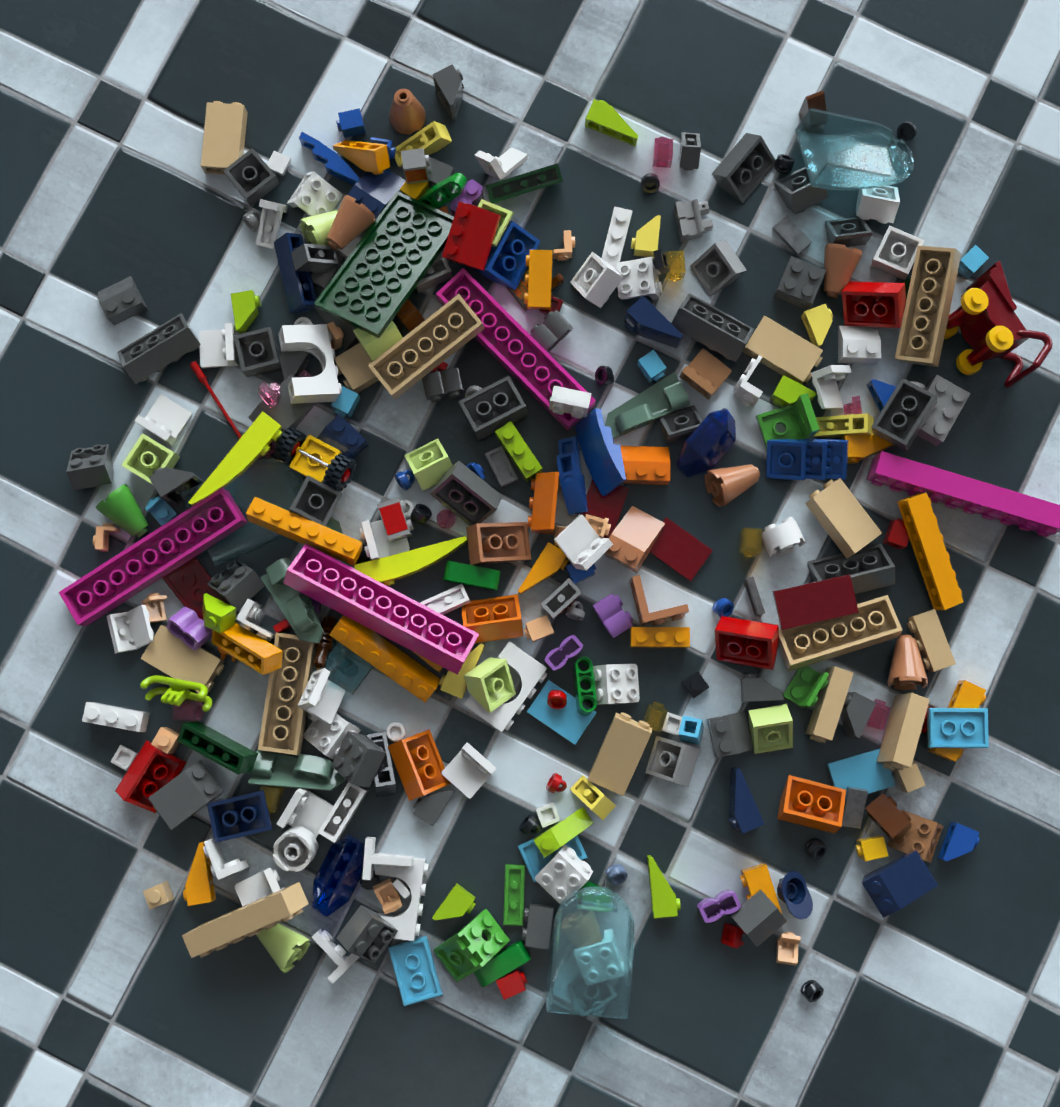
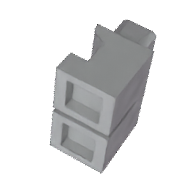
[674,199,713,242]

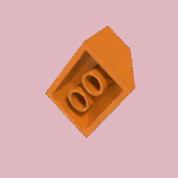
[620,446,670,485]
[527,472,559,535]
[462,594,524,644]
[388,729,451,801]
[777,775,846,834]

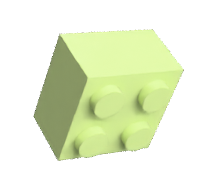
[121,433,180,485]

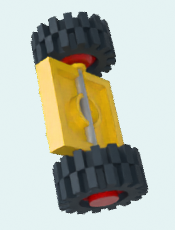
[274,427,356,492]

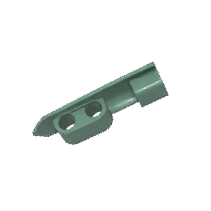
[605,372,690,439]
[261,558,324,643]
[248,749,346,791]

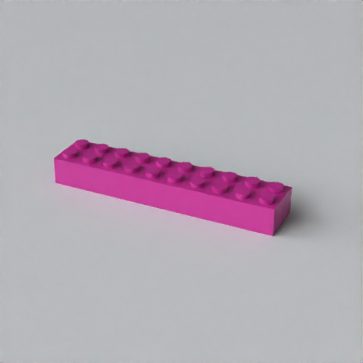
[436,268,596,431]
[866,451,1060,537]
[58,488,248,626]
[284,544,479,675]

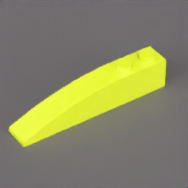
[188,411,283,506]
[354,536,468,586]

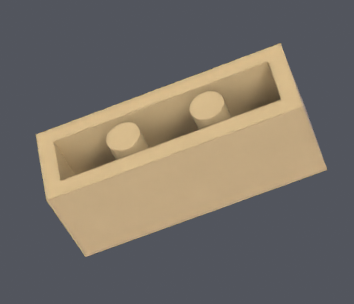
[908,609,956,672]

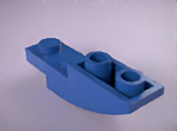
[556,436,588,516]

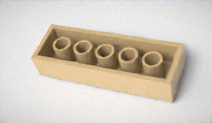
[895,246,961,367]
[368,294,485,399]
[778,595,902,672]
[258,633,316,755]
[182,882,309,958]

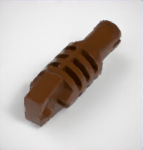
[313,616,337,668]

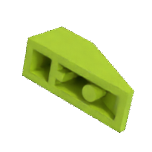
[585,99,638,147]
[534,807,593,858]
[647,855,681,918]

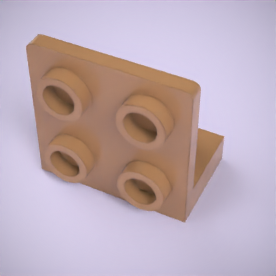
[679,348,732,400]
[888,810,944,863]

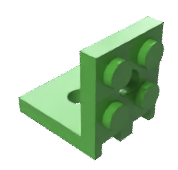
[756,393,820,450]
[433,909,510,982]

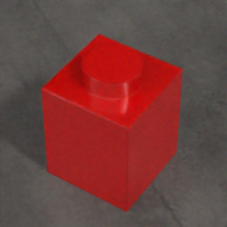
[883,518,909,549]
[496,968,528,1000]

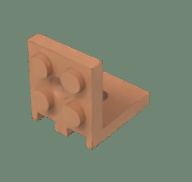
[629,575,689,626]

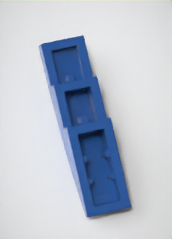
[299,132,360,186]

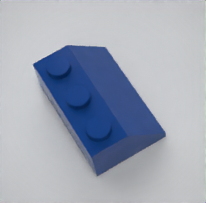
[477,221,541,290]

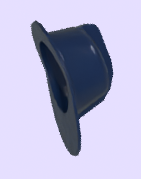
[777,871,813,919]

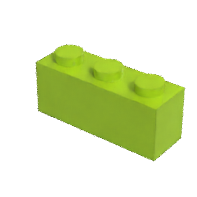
[495,421,543,482]

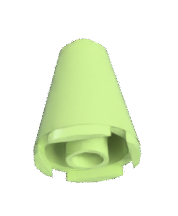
[300,210,338,246]
[256,923,310,973]

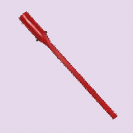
[190,361,242,439]

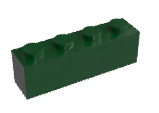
[485,163,563,203]
[177,721,258,775]

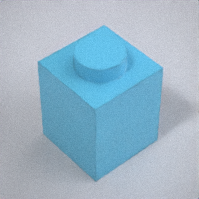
[958,245,989,279]
[637,349,667,383]
[331,386,361,418]
[678,716,704,745]

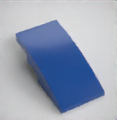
[575,408,626,496]
[766,439,849,480]

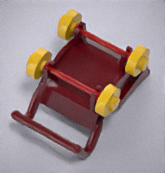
[944,261,1053,388]

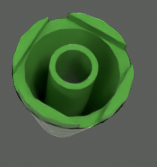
[95,484,149,538]

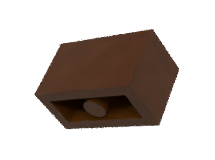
[865,793,911,843]

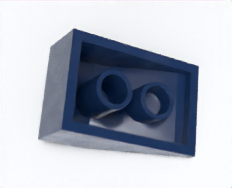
[347,168,406,224]
[624,296,683,348]
[317,414,369,460]
[728,767,764,834]
[207,790,272,843]
[862,850,938,918]

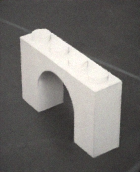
[278,324,342,404]
[464,641,548,732]
[375,853,429,941]

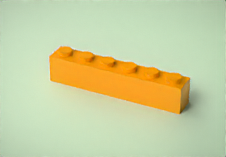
[897,493,964,610]
[246,497,362,566]
[329,615,441,703]

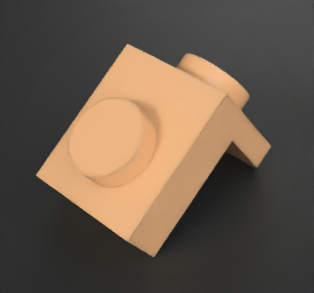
[553,230,575,261]
[327,322,344,350]
[585,514,611,538]
[93,523,121,552]
[142,593,167,623]
[373,878,402,914]
[776,932,801,966]

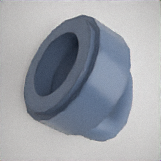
[606,864,628,885]

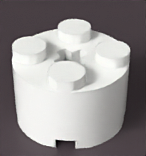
[760,517,806,558]
[273,826,319,872]

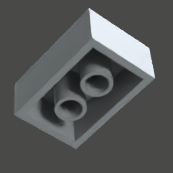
[917,375,971,446]

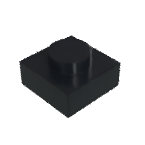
[652,249,670,274]
[682,672,709,699]

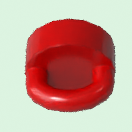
[547,690,567,709]
[546,773,567,793]

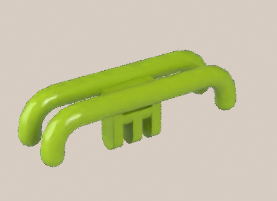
[140,675,212,712]

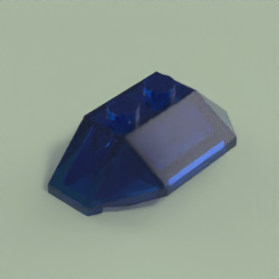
[677,408,736,477]
[312,834,365,917]

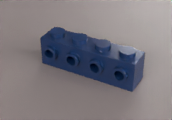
[274,233,317,313]

